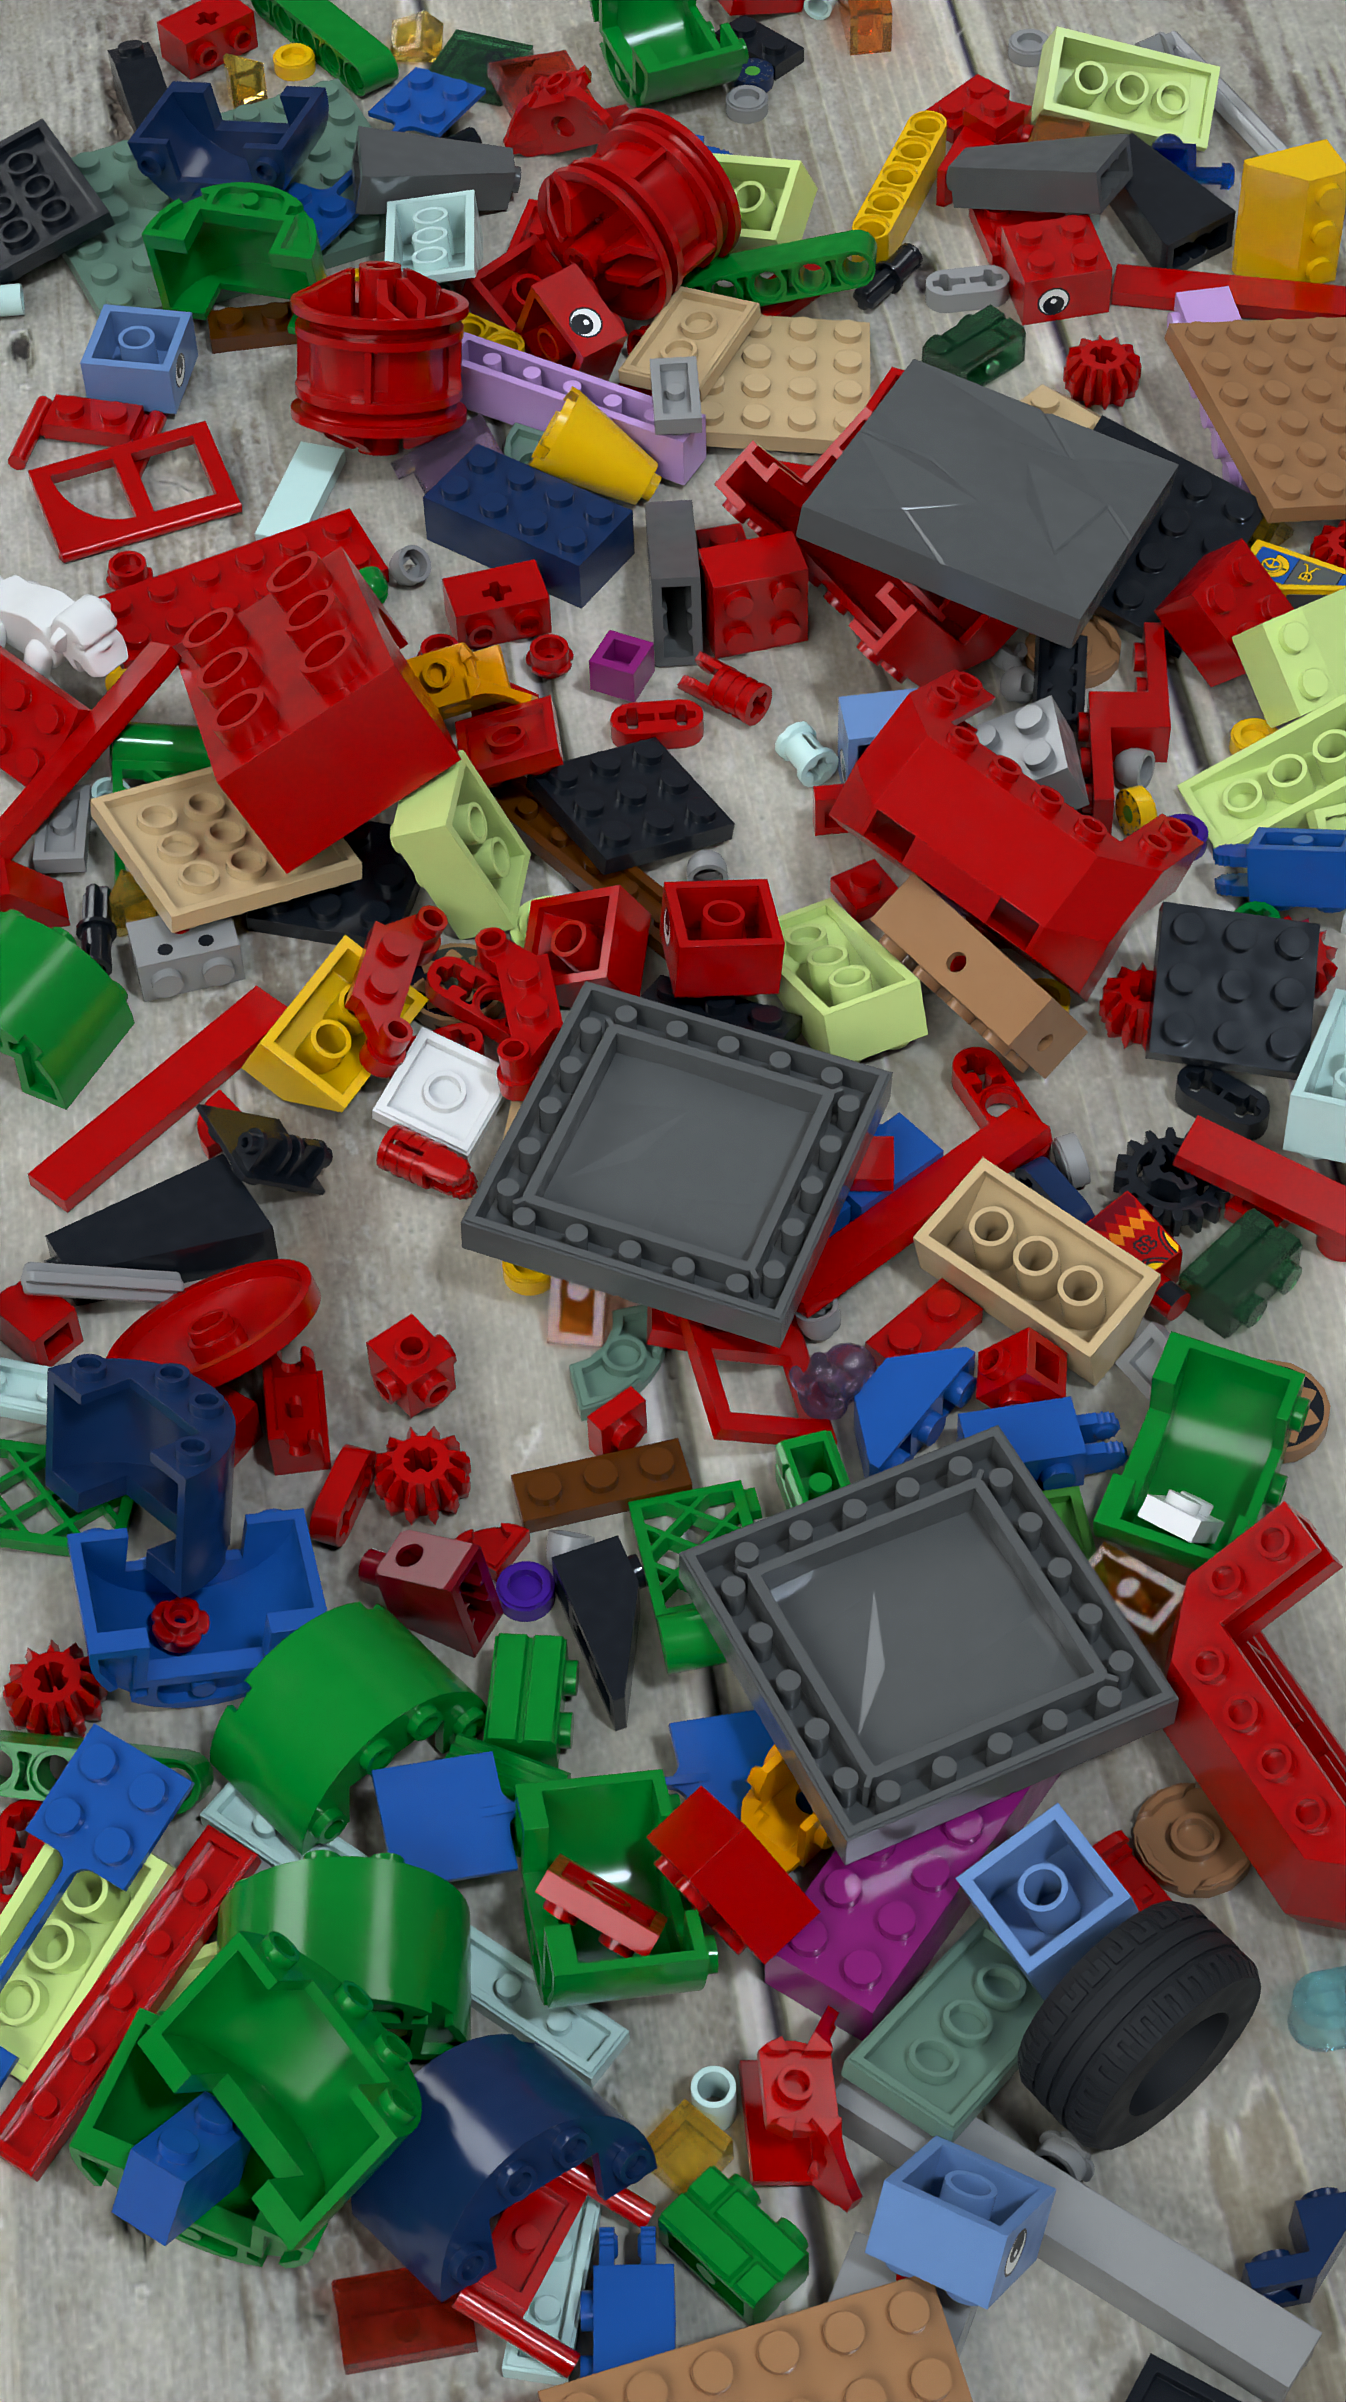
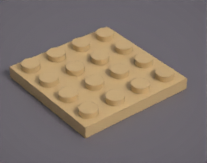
[701,314,871,454]
[90,766,362,933]

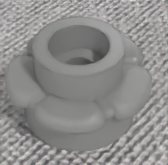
[1035,2130,1095,2182]

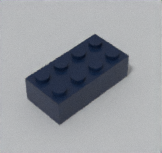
[423,443,635,609]

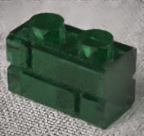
[922,304,1026,386]
[1178,1208,1303,1339]

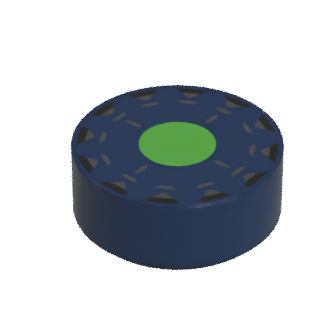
[732,58,774,93]

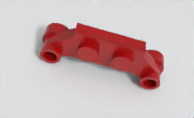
[344,905,448,1078]
[474,927,563,1101]

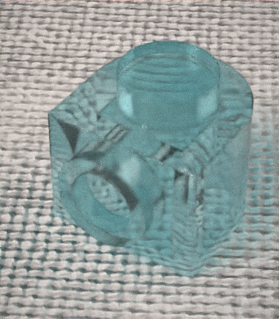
[1287,1966,1346,2052]

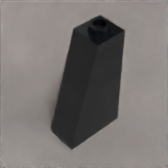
[1109,133,1236,270]
[44,1153,279,1306]

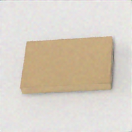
[618,286,761,402]

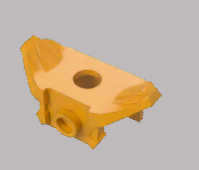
[406,642,538,720]
[741,1744,833,1874]

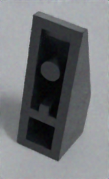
[107,40,167,133]
[551,1535,647,1732]

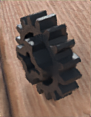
[1113,1127,1231,1237]

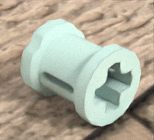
[775,721,839,787]

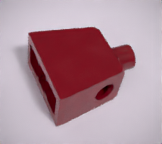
[358,1529,504,1658]

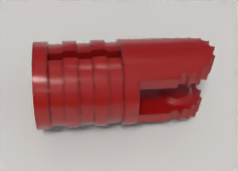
[677,651,772,726]
[376,1124,479,1200]

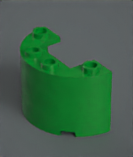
[589,0,749,107]
[142,182,327,335]
[0,909,135,1110]
[1093,1331,1311,1570]
[210,1601,487,1856]
[515,1769,719,2008]
[217,1850,471,2060]
[137,1931,422,2251]
[69,2007,330,2269]

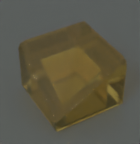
[390,11,444,62]
[646,2099,734,2195]

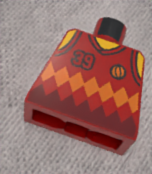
[1085,1191,1191,1321]

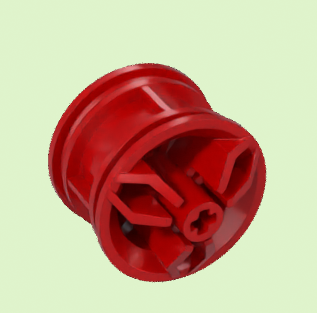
[538,108,741,320]
[290,261,469,456]

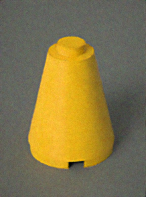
[528,386,662,505]

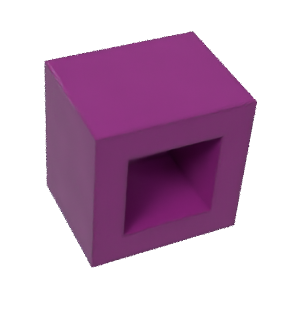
[589,630,655,702]

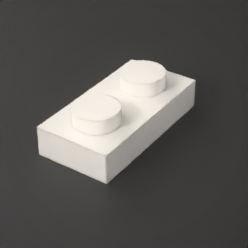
[1138,1489,1225,1544]

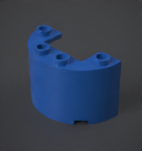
[67,1508,327,1708]

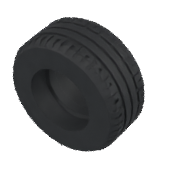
[1018,1900,1261,2150]

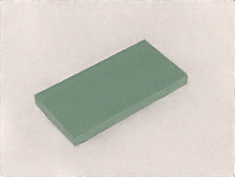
[841,1916,1045,2142]

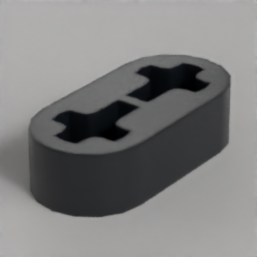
[1175,1065,1270,1141]

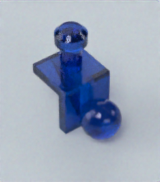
[1152,133,1235,190]

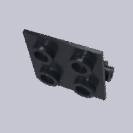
[196,1104,333,1195]

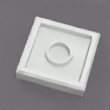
[372,1027,506,1162]

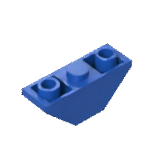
[853,1347,977,1478]

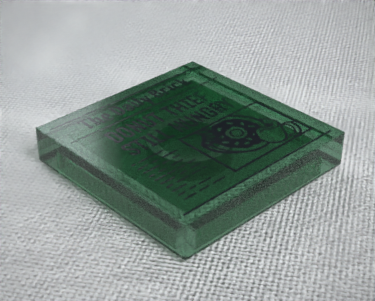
[429,29,534,106]

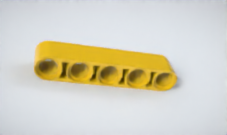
[851,110,947,263]

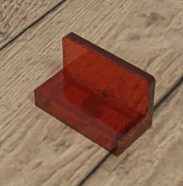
[331,2267,478,2375]

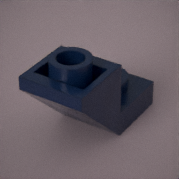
[1241,2187,1346,2308]

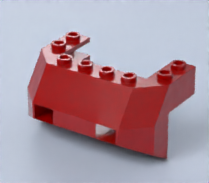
[714,406,1019,687]
[829,669,1204,1002]
[1162,1501,1346,1931]

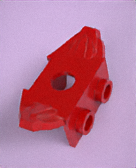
[503,65,629,157]
[738,2005,863,2213]

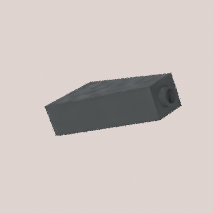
[351,126,521,215]
[946,134,1133,214]
[645,500,703,667]

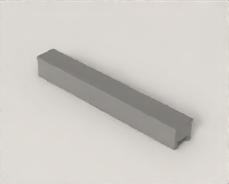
[835,2078,1322,2402]

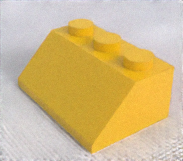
[1232,139,1346,284]
[241,935,429,1113]

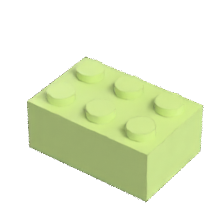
[390,750,531,940]

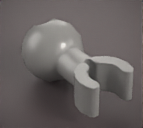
[990,642,1034,704]

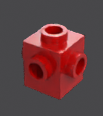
[366,1313,457,1418]
[976,1327,1068,1409]

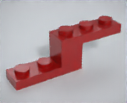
[1077,622,1171,834]

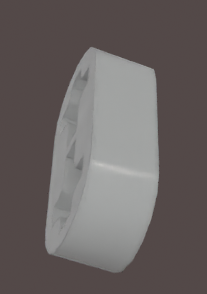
[925,265,1009,313]

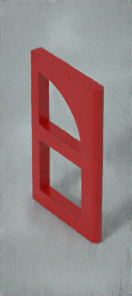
[28,421,243,564]
[677,1316,838,1445]

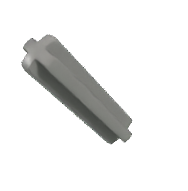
[21,1262,184,1303]

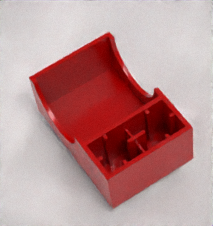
[178,546,461,874]

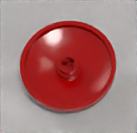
[106,1259,321,1388]

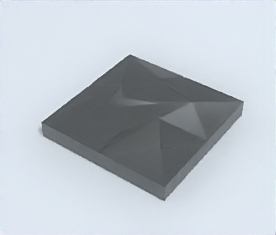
[795,359,1179,649]
[461,981,893,1348]
[679,1425,1179,1866]

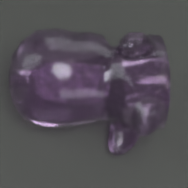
[789,1342,878,1420]

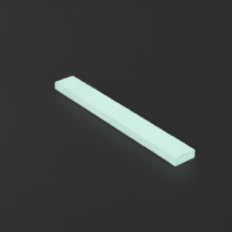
[200,1782,630,2088]

